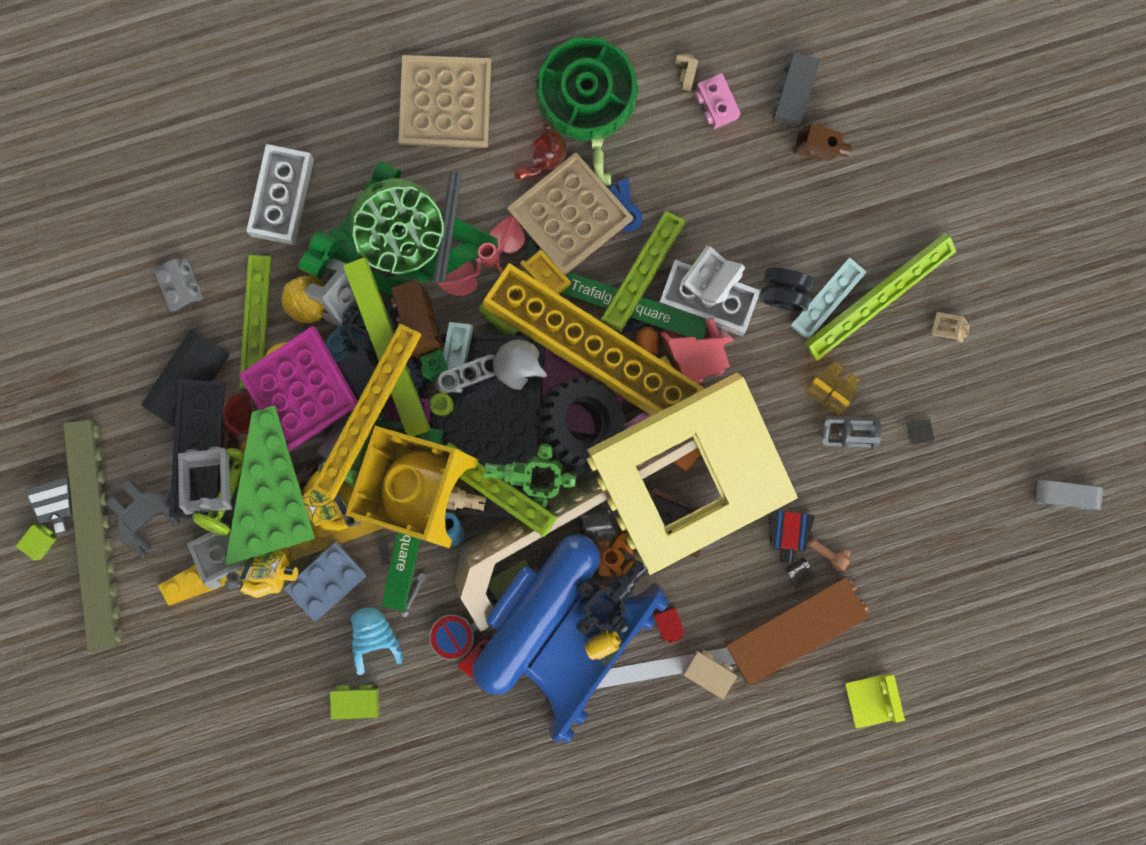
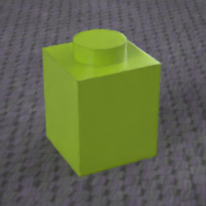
[16,524,57,560]

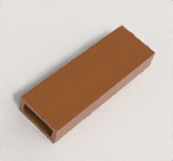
[725,577,869,686]

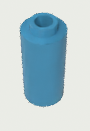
[445,513,466,546]

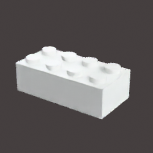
[246,144,314,245]
[659,260,761,336]

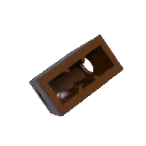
[794,123,851,161]

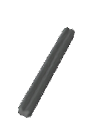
[433,172,461,283]

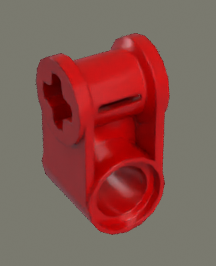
[457,637,491,680]

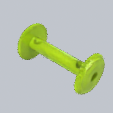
[192,448,245,536]

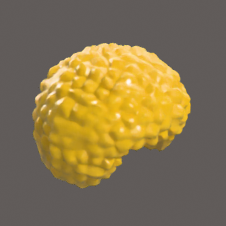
[282,276,326,323]

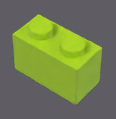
[330,684,380,720]

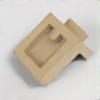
[675,54,698,91]
[931,312,969,343]

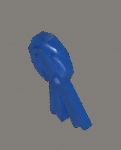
[609,178,643,232]

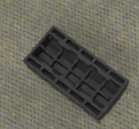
[141,329,230,427]

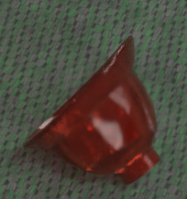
[222,392,259,435]

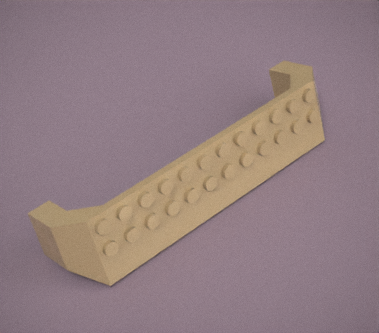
[455,433,698,631]

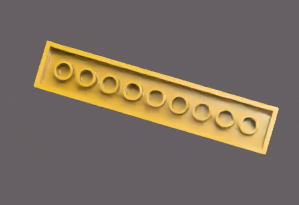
[483,263,704,416]

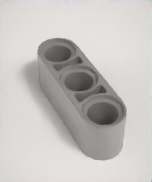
[435,355,495,394]
[1035,480,1103,511]

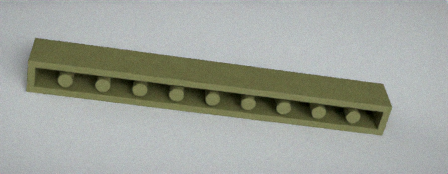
[63,420,123,651]

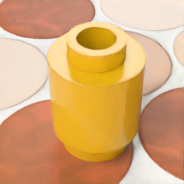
[584,630,621,660]

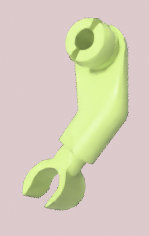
[592,138,611,186]

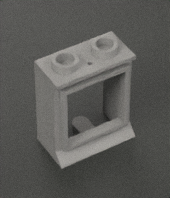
[178,447,232,514]

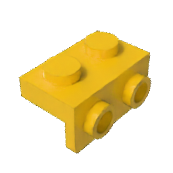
[520,250,571,295]

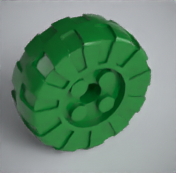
[536,36,638,142]

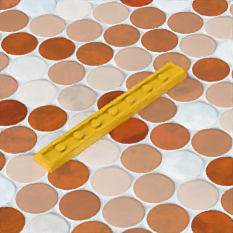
[312,324,421,500]

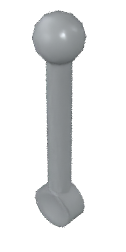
[400,573,427,617]

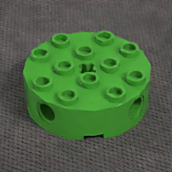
[349,178,444,274]

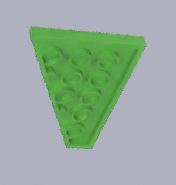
[226,406,315,565]

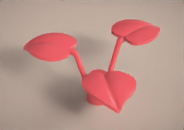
[437,215,525,296]

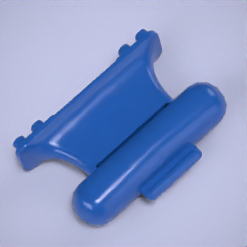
[472,535,669,743]

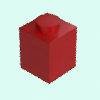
[653,607,685,644]

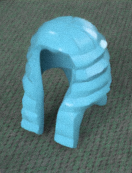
[350,607,403,675]

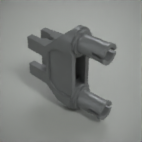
[106,480,184,558]

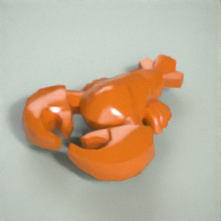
[598,532,638,578]

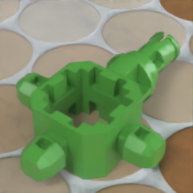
[484,444,576,509]

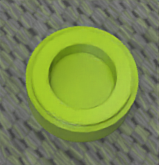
[430,393,454,416]

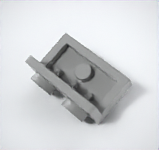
[154,258,203,312]

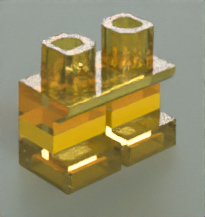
[805,361,861,416]

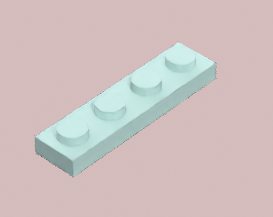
[791,258,866,340]

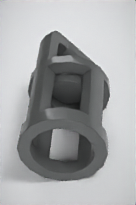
[821,416,881,449]

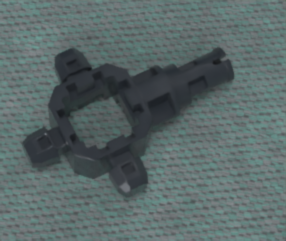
[576,560,648,635]

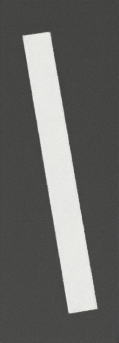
[596,648,736,689]

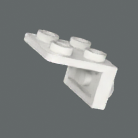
[680,246,745,304]

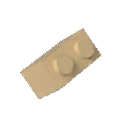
[682,649,737,699]

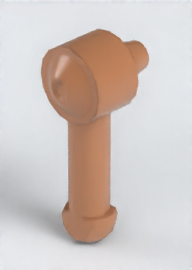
[807,537,851,572]

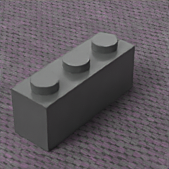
[771,52,820,128]

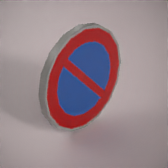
[429,615,474,660]

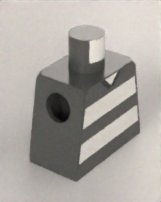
[25,478,73,534]

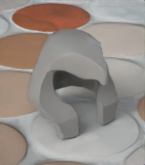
[493,339,547,390]

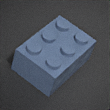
[284,539,367,622]

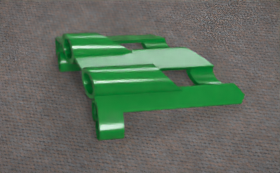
[298,161,499,297]

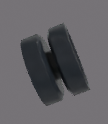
[759,267,815,312]

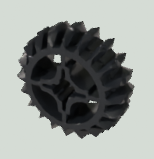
[340,303,399,359]

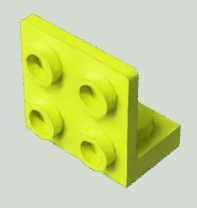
[845,673,905,728]

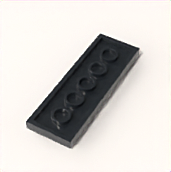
[169,380,226,518]

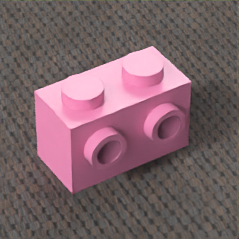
[695,73,740,129]

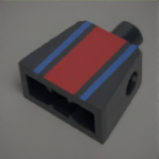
[768,510,815,563]

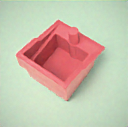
[659,317,733,384]

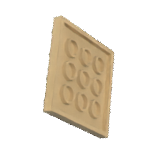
[398,55,492,148]
[507,152,633,275]

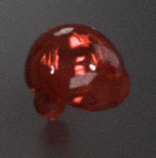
[514,124,567,180]

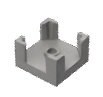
[304,258,359,327]
[187,523,246,589]

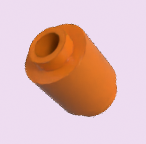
[636,327,659,357]

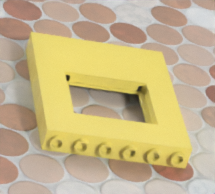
[587,373,798,575]

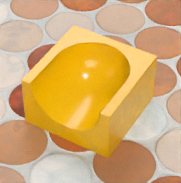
[345,426,478,548]

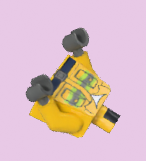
[303,463,361,531]
[225,549,298,598]

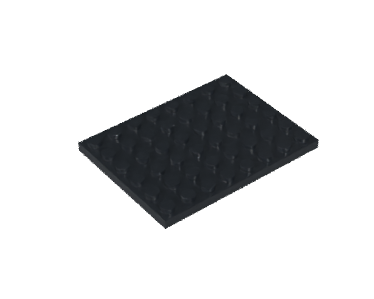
[404,334,545,519]

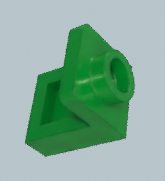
[420,350,448,383]

